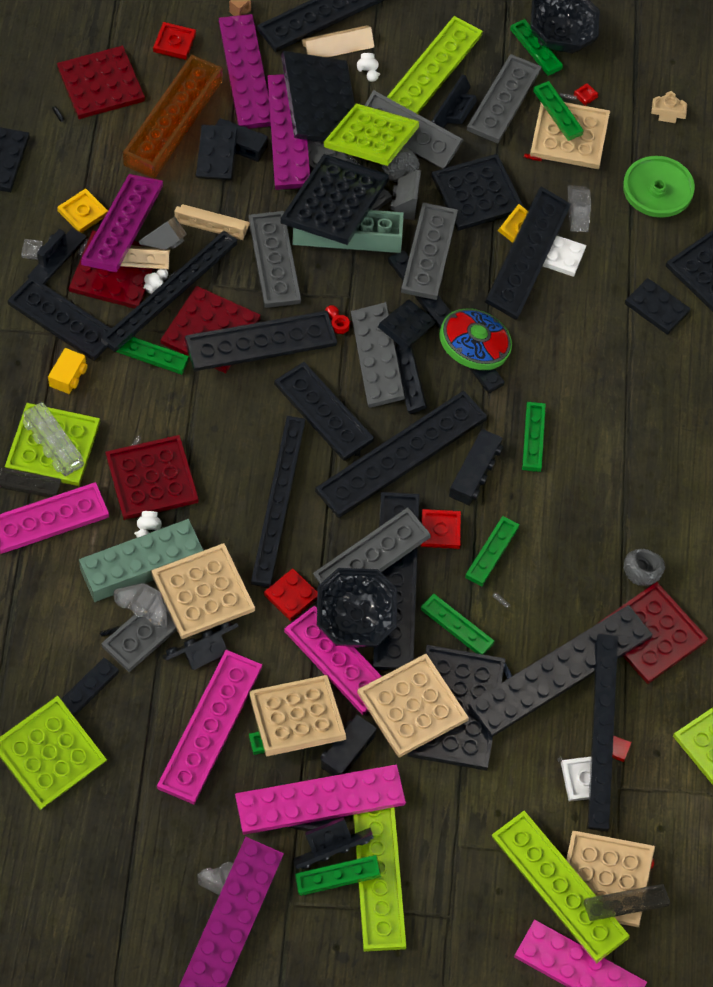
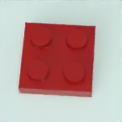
[153,22,196,60]
[421,509,461,549]
[264,568,318,621]

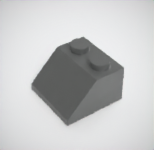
[391,170,421,220]
[138,216,187,250]

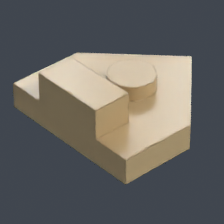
[651,91,687,123]

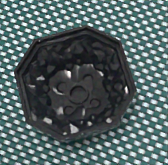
[530,0,600,54]
[317,568,397,648]

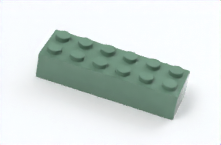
[293,210,404,253]
[79,519,203,602]

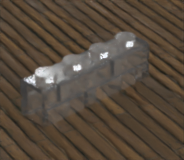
[23,402,84,476]

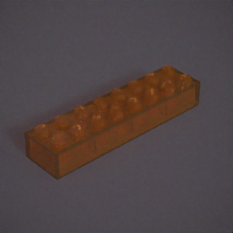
[123,54,222,179]

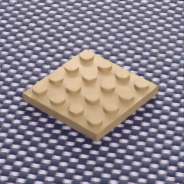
[530,102,610,169]
[151,543,255,639]
[357,654,469,758]
[249,675,346,757]
[566,831,655,927]

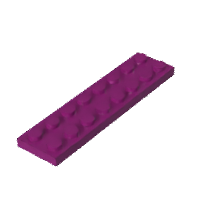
[219,14,271,129]
[268,74,310,190]
[81,174,163,272]
[179,836,284,987]

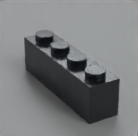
[449,429,504,506]

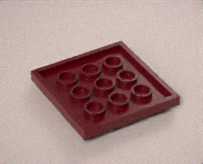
[57,45,145,119]
[69,230,155,309]
[160,286,261,374]
[105,435,199,520]
[597,582,708,684]

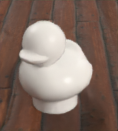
[357,53,380,82]
[143,269,169,294]
[134,511,162,538]

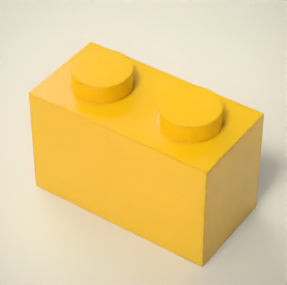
[48,348,87,394]

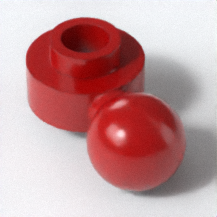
[325,305,350,334]

